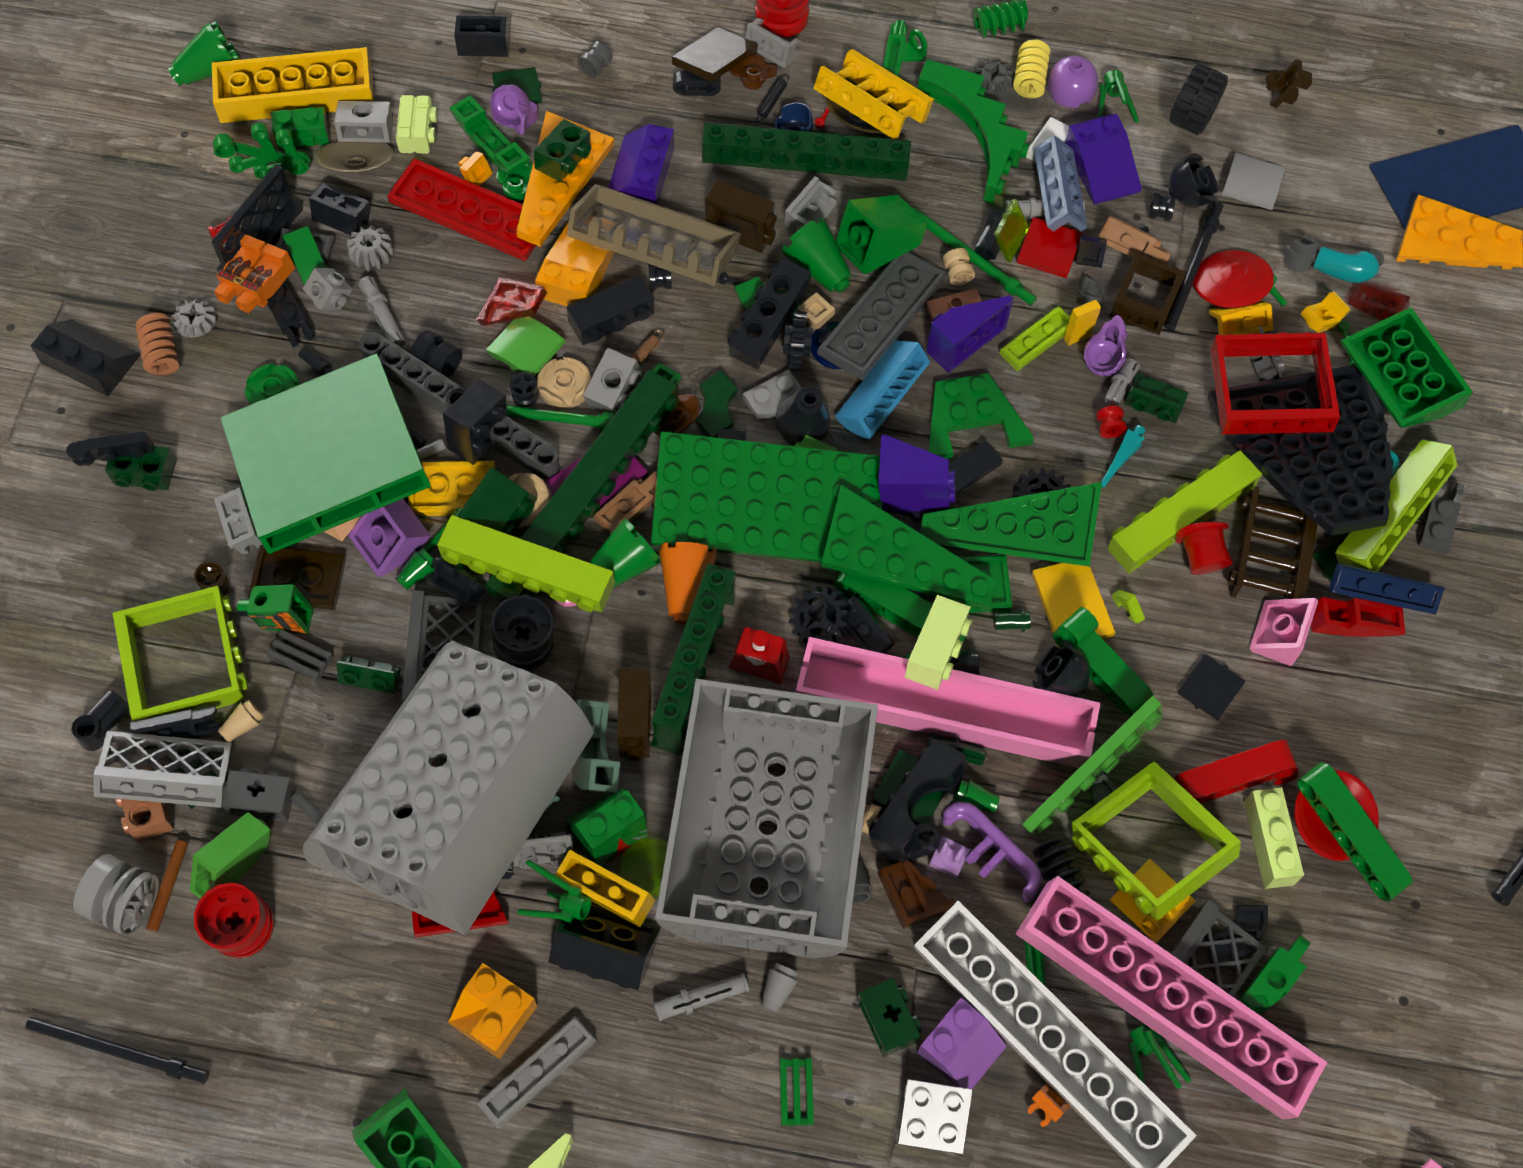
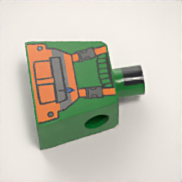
[237,585,314,634]

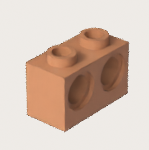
[115,766,174,842]

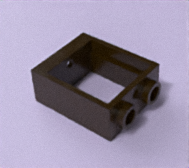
[705,179,777,253]
[1110,253,1186,335]
[617,669,651,761]

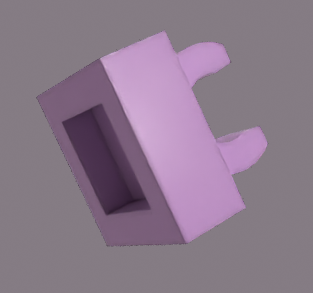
[929,836,970,879]

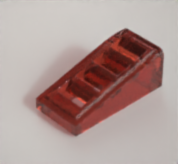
[1348,283,1410,321]

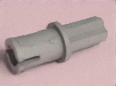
[1105,358,1140,406]

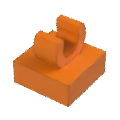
[1027,1083,1071,1127]

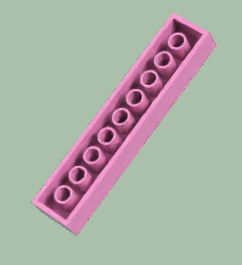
[1016,876,1327,1120]

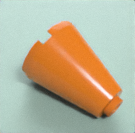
[659,542,717,624]

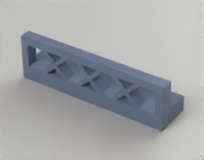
[1034,135,1087,232]

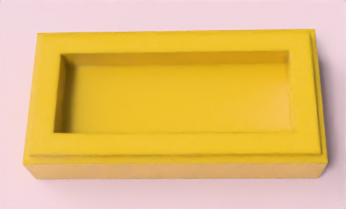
[1064,300,1101,346]

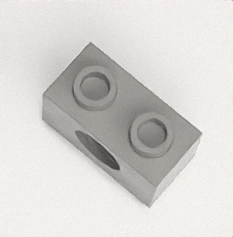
[334,101,393,143]
[583,348,641,413]

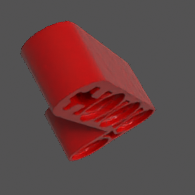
[1174,740,1299,804]

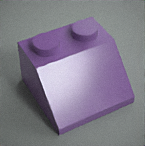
[348,499,431,577]
[917,998,1007,1089]

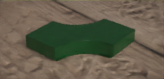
[695,370,738,438]

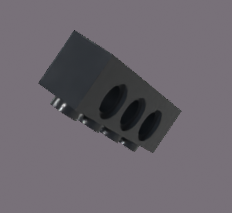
[727,257,811,370]

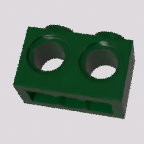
[534,119,591,182]
[105,446,177,491]

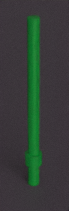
[914,208,1037,306]

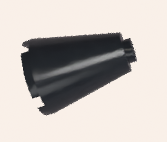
[776,387,831,445]

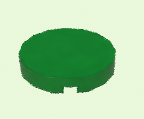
[245,364,301,405]

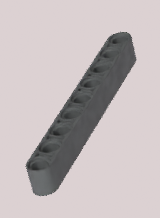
[359,332,560,479]

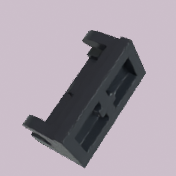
[309,182,370,236]

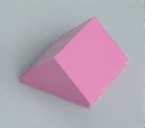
[1249,598,1318,666]

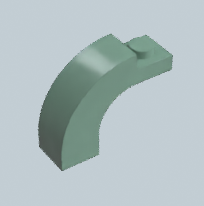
[571,699,620,793]

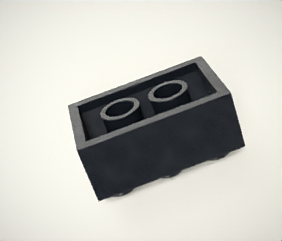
[30,320,140,397]
[548,906,661,990]

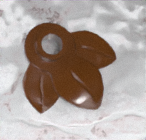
[729,52,778,90]

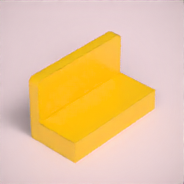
[1209,300,1273,335]

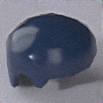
[775,102,814,132]

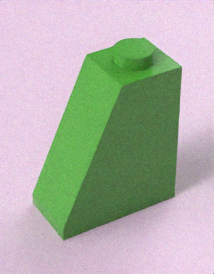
[190,812,271,899]

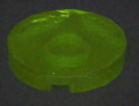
[621,838,668,899]

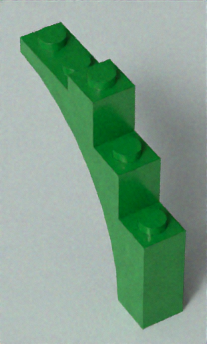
[917,59,1030,204]

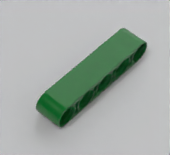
[834,572,970,642]
[1297,762,1413,902]

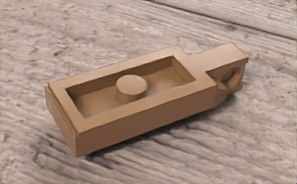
[1098,215,1171,264]
[594,471,657,535]

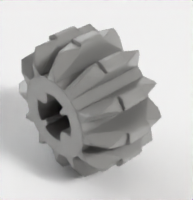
[347,224,393,272]

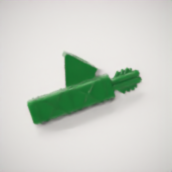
[883,20,928,77]

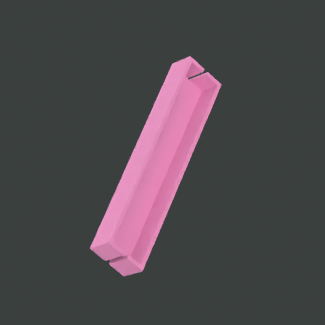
[795,637,1100,768]

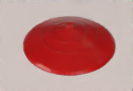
[1193,250,1274,308]
[1294,770,1379,861]

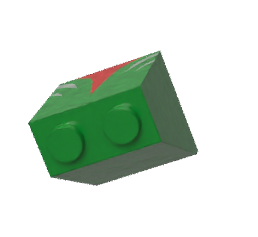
[563,788,648,867]

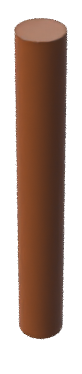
[146,840,188,933]

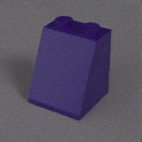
[879,435,956,513]

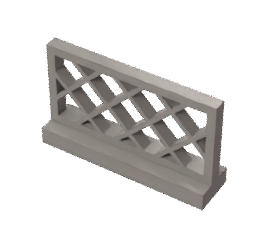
[94,731,232,808]

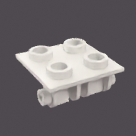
[898,1079,972,1154]

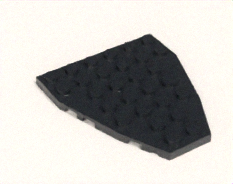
[1207,364,1392,536]

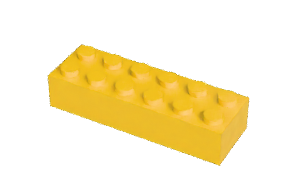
[212,47,374,123]

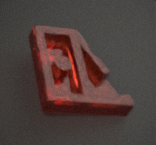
[477,277,547,326]

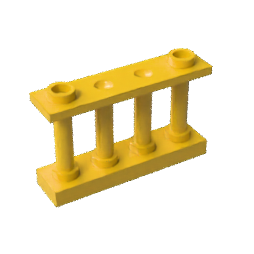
[813,49,934,139]

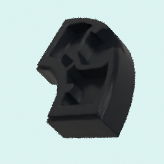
[1208,905,1268,964]

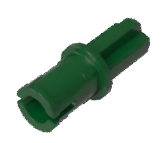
[926,733,986,765]

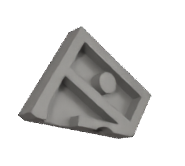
[743,370,802,419]

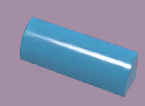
[835,340,930,439]

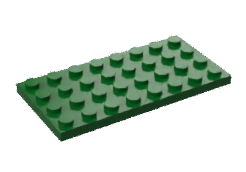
[651,432,882,563]

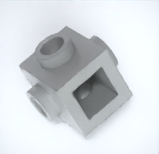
[303,268,352,311]

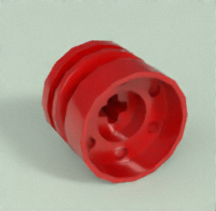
[194,883,275,959]

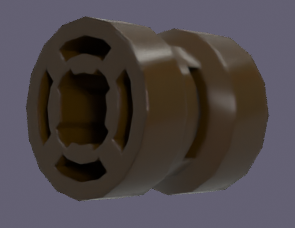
[194,561,230,596]

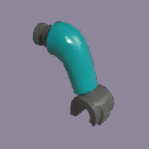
[1284,234,1384,284]

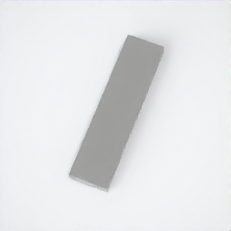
[477,1016,597,1130]

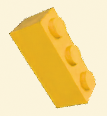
[555,850,656,927]

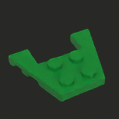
[928,373,1034,459]

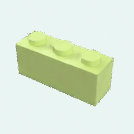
[904,595,972,690]
[1244,787,1304,889]

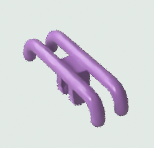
[942,802,1042,903]

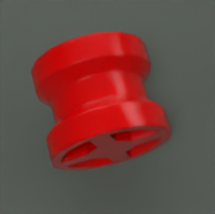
[1096,406,1127,438]

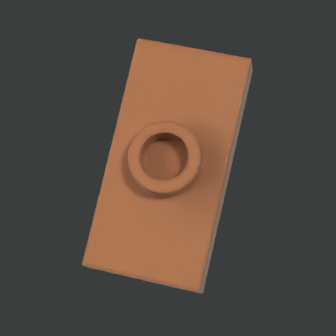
[925,288,982,321]

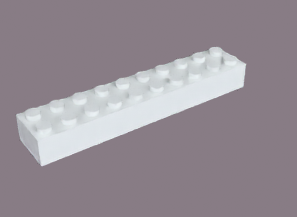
[914,901,1197,1168]

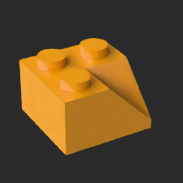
[448,963,538,1059]

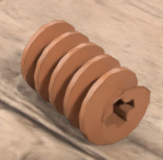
[135,313,179,375]

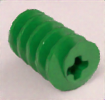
[973,0,1028,38]

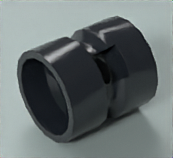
[410,330,463,378]

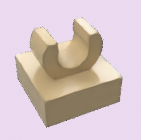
[797,292,835,330]

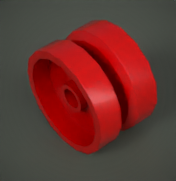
[755,0,810,38]

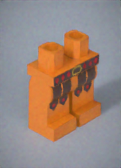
[214,234,295,314]

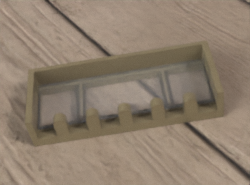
[567,184,741,287]

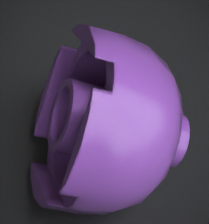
[1047,55,1098,108]

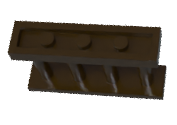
[1228,486,1318,599]

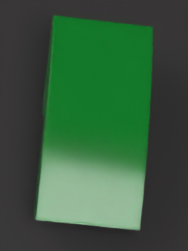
[282,226,326,285]

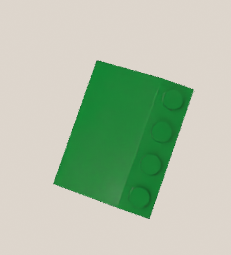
[1340,307,1473,429]

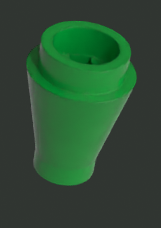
[395,548,434,590]
[952,778,1000,813]

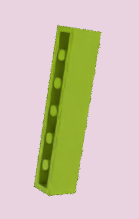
[1335,439,1458,571]
[1107,450,1262,574]
[437,515,615,613]

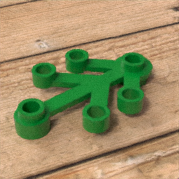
[212,123,311,179]

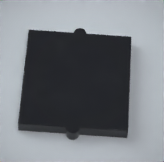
[1177,654,1246,721]

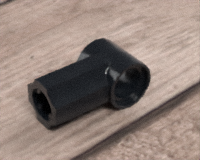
[975,208,1018,261]
[71,690,129,751]

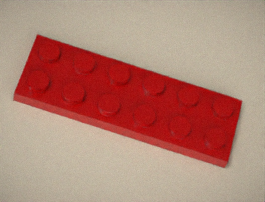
[387,158,536,262]

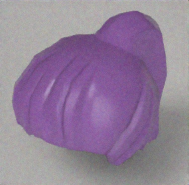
[490,85,539,135]
[1083,315,1128,377]

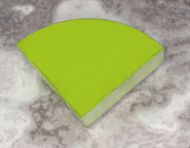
[1112,590,1145,624]

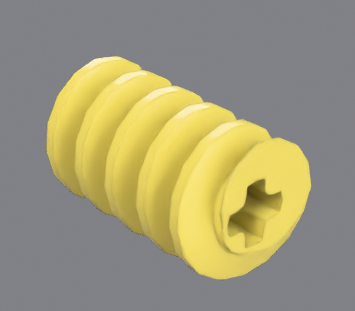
[1013,40,1051,99]

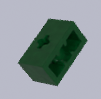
[857,978,922,1058]

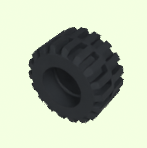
[1170,63,1228,136]

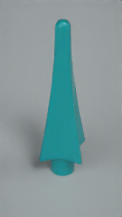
[1101,425,1146,488]

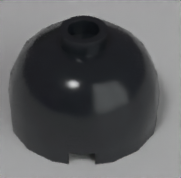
[1168,153,1218,208]
[1032,640,1090,697]

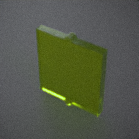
[994,199,1029,263]

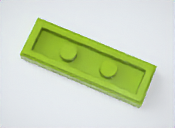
[999,306,1070,372]

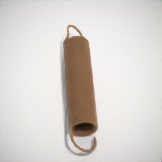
[630,331,665,365]

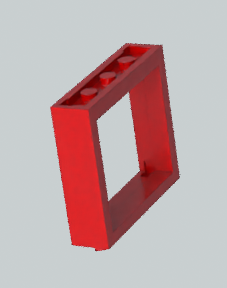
[1210,332,1340,434]

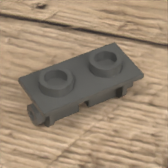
[1250,326,1286,381]

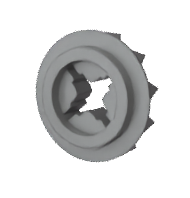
[171,298,216,338]

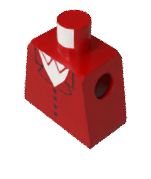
[729,627,790,684]

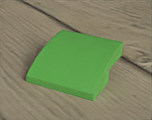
[486,313,566,376]

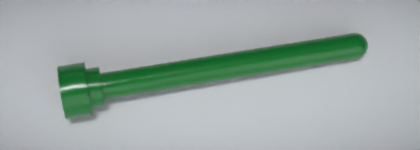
[506,406,616,432]

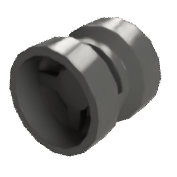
[578,41,613,78]

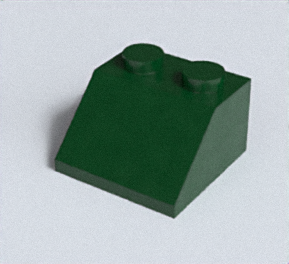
[458,467,538,537]

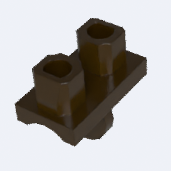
[1265,59,1312,108]

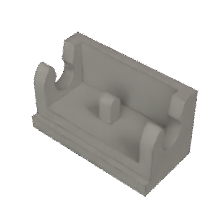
[745,18,801,68]
[784,176,838,233]
[214,487,263,554]

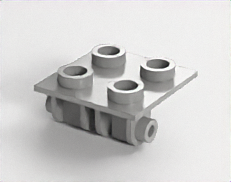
[513,832,574,869]

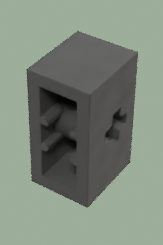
[221,768,296,822]

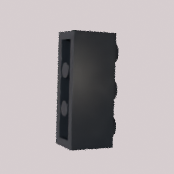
[566,275,654,345]

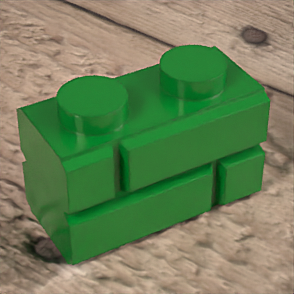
[271,107,330,149]

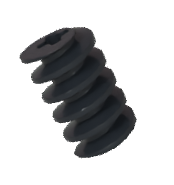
[1032,838,1090,896]

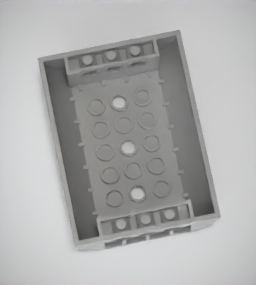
[303,641,594,935]
[655,679,878,958]

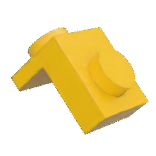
[1300,291,1350,333]

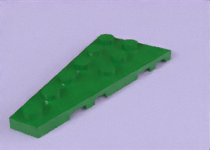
[920,482,1102,567]
[821,485,996,610]

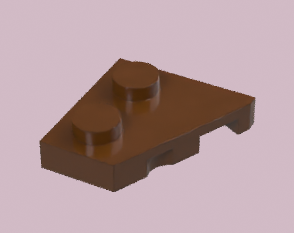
[877,860,956,929]

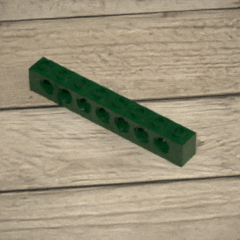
[702,123,911,181]

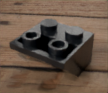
[454,13,512,57]

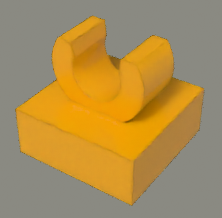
[457,151,493,186]

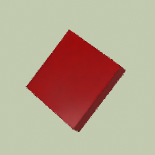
[1017,217,1083,279]

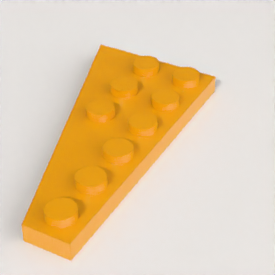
[517,111,614,247]
[1396,195,1523,270]

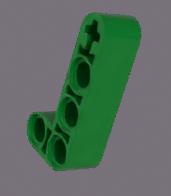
[1052,607,1154,717]

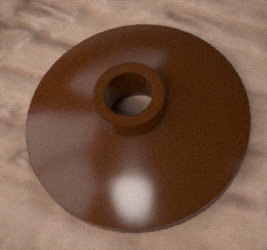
[654,394,700,437]

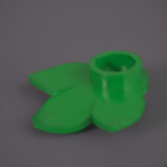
[496,162,533,201]

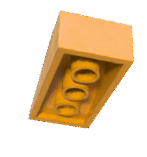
[535,216,617,306]

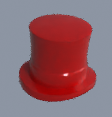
[1175,522,1233,575]

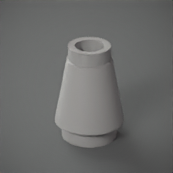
[761,963,798,1013]

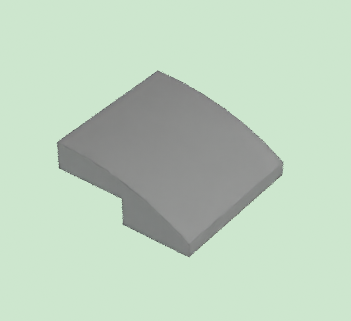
[1222,153,1285,210]

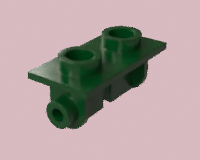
[336,655,401,694]

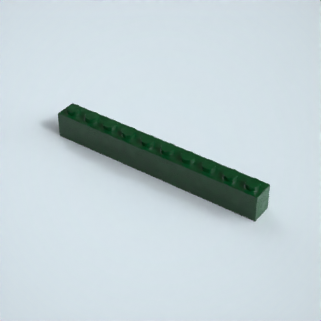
[485,369,679,603]

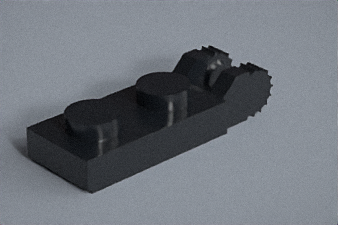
[267,281,314,348]
[65,431,154,466]
[130,704,222,750]

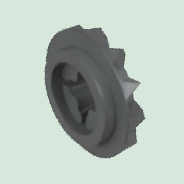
[975,59,1014,94]

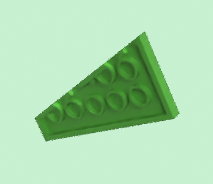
[1022,696,1163,835]

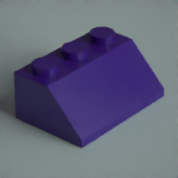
[608,124,674,205]

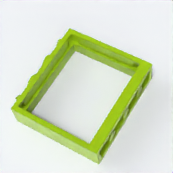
[112,586,248,721]
[1072,761,1241,921]

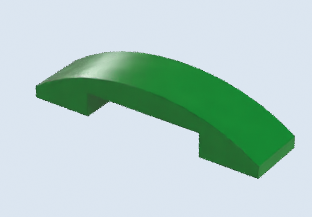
[449,95,531,174]

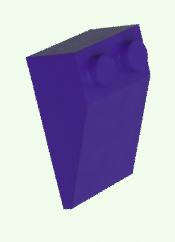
[1065,113,1142,205]
[926,295,1013,373]

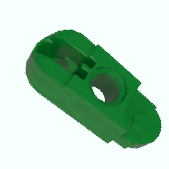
[1239,934,1311,1014]

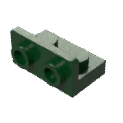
[1125,373,1189,423]

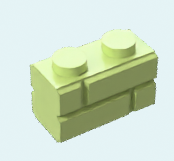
[396,95,438,154]

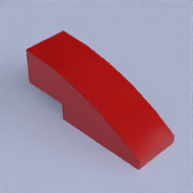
[1311,597,1406,637]

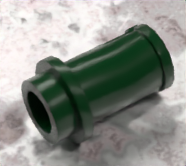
[994,609,1031,632]

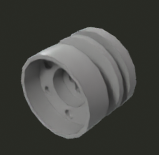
[73,854,159,936]

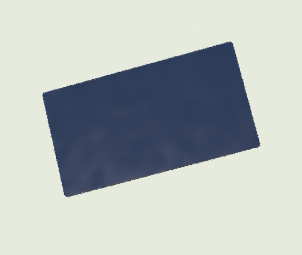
[1369,125,1523,230]

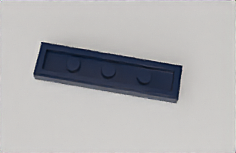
[1329,563,1445,615]

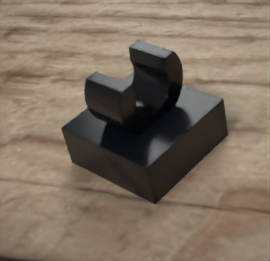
[1075,236,1107,268]

